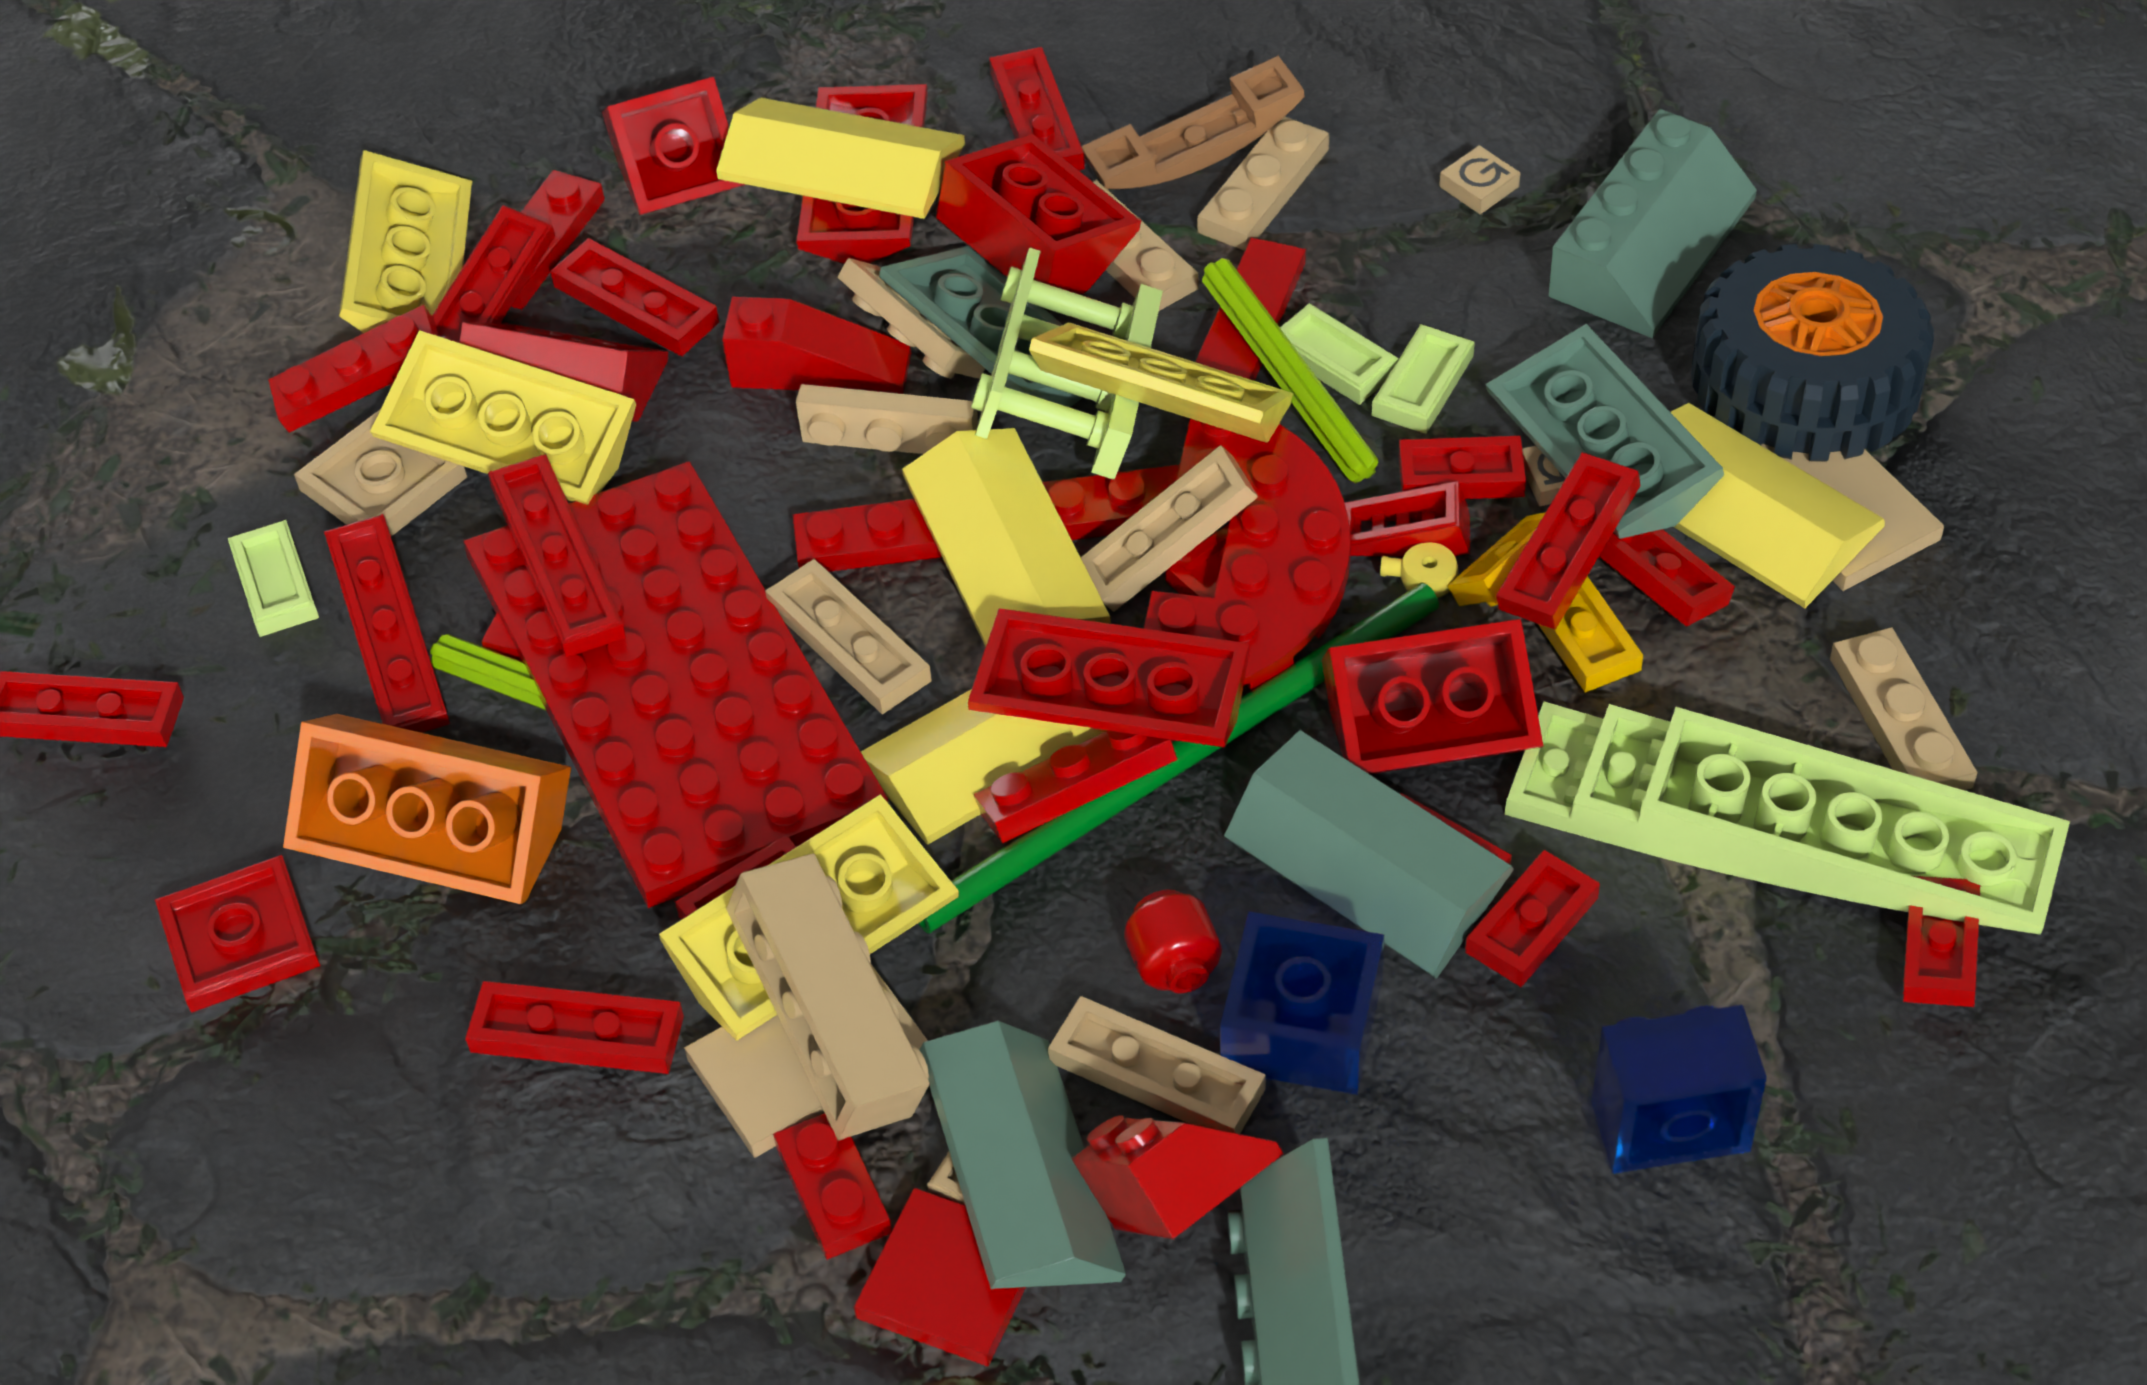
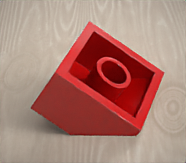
[602,77,746,215]
[1072,1116,1283,1239]

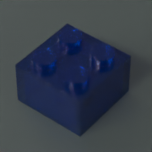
[1220,911,1385,1095]
[1591,1005,1767,1174]

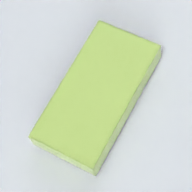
[1280,303,1398,405]
[1372,324,1475,434]
[228,520,319,637]

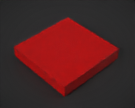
[155,855,320,1013]
[854,1188,1026,1367]

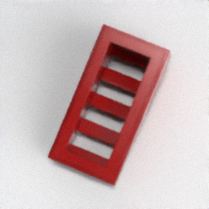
[1345,481,1470,556]

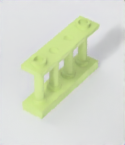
[971,247,1163,480]

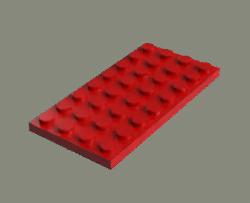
[464,461,888,908]

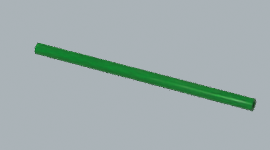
[918,583,1439,934]

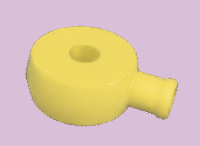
[1380,542,1459,598]

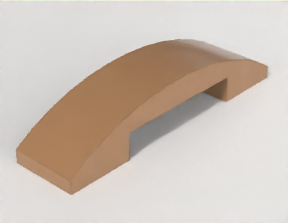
[1081,56,1305,189]

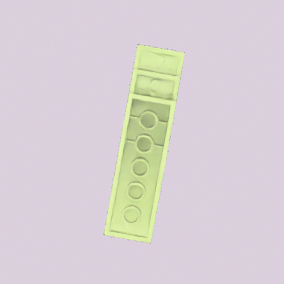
[1504,701,2070,935]

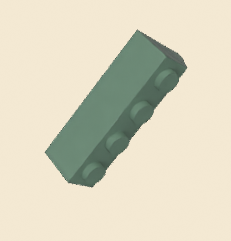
[1548,109,1757,338]
[1227,1138,1359,1385]

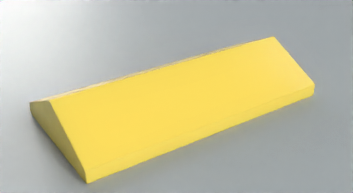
[716,98,965,219]
[339,150,472,333]
[1029,323,1293,443]
[370,330,636,505]
[1671,403,1885,608]
[902,428,1110,647]
[861,689,1108,845]
[659,794,959,1041]

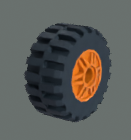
[1691,244,1934,462]

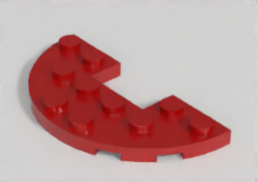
[1144,419,1351,690]

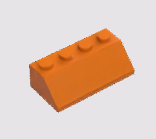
[283,714,571,904]

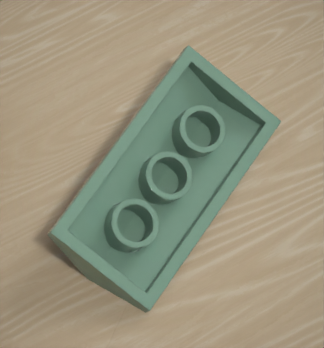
[879,246,1083,408]
[1486,324,1724,539]
[1224,730,1514,979]
[919,1021,1126,1289]

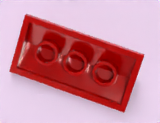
[797,84,928,264]
[968,608,1249,748]

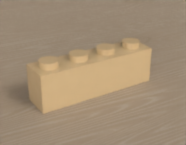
[726,853,930,1140]

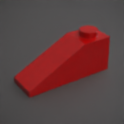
[722,297,911,394]

